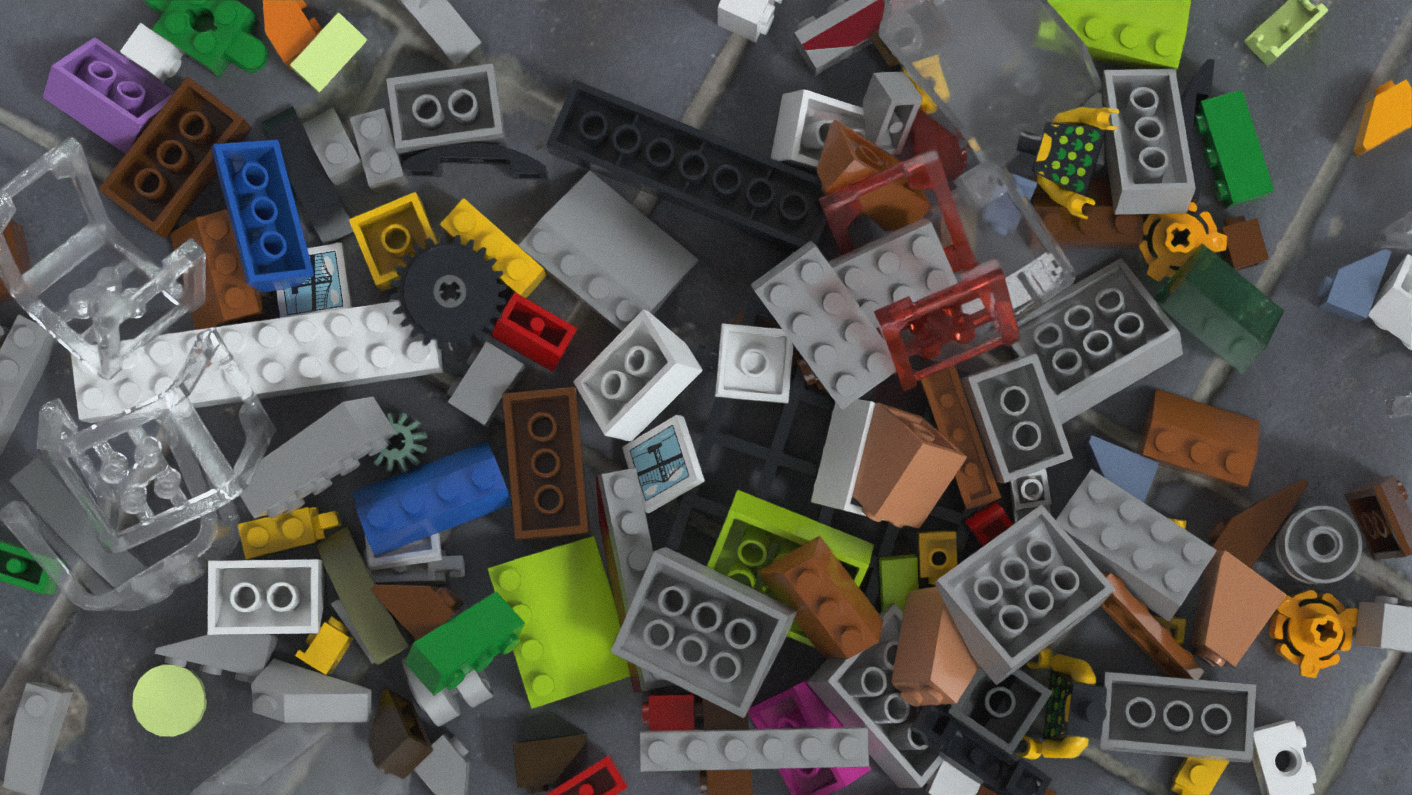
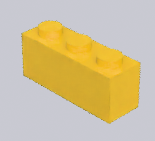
[439,198,547,298]

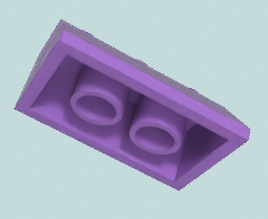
[43,37,175,154]

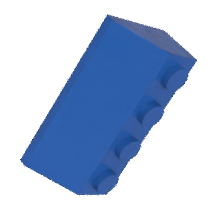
[211,140,314,292]
[352,441,512,557]

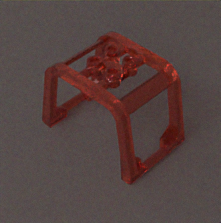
[818,148,1021,392]

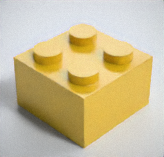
[349,192,438,292]

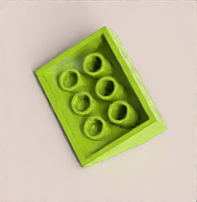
[1033,0,1191,70]
[707,490,874,648]
[488,536,630,709]

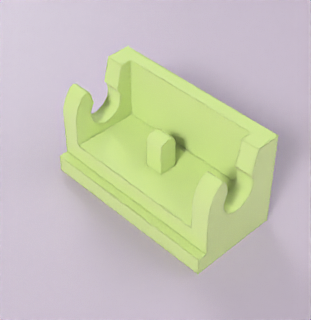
[1244,0,1328,67]
[289,12,367,92]

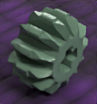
[373,413,428,473]

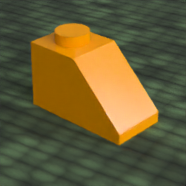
[1353,79,1412,157]

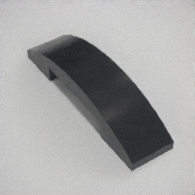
[1180,59,1215,203]
[262,106,354,245]
[402,143,549,180]
[910,704,1052,795]

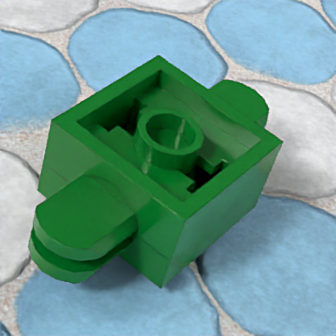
[144,0,269,79]

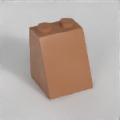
[853,403,967,529]
[1190,550,1287,668]
[891,587,980,707]

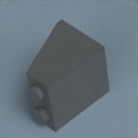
[948,666,1052,755]

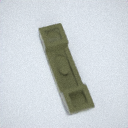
[316,526,410,665]

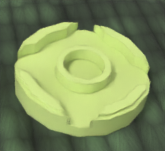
[132,664,207,737]

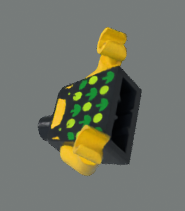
[1016,107,1120,219]
[1016,647,1107,760]

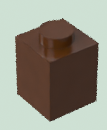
[1217,215,1269,274]

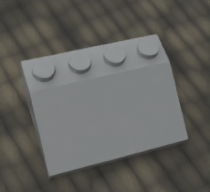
[518,171,699,333]
[999,258,1183,424]
[935,504,1115,685]
[611,547,798,718]
[807,603,965,788]

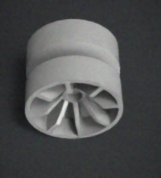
[1270,506,1362,584]
[402,657,494,727]

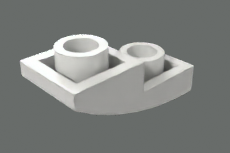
[1010,468,1051,524]

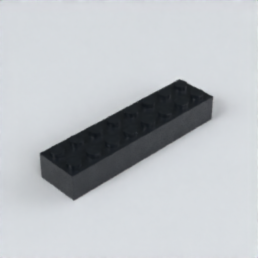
[546,79,835,252]

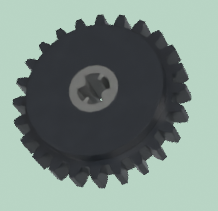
[389,234,506,351]

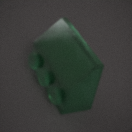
[1154,243,1284,374]

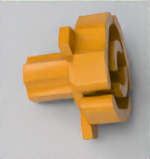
[1139,202,1227,282]
[1269,590,1358,678]

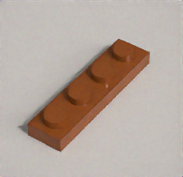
[918,360,1001,510]
[1100,572,1204,680]

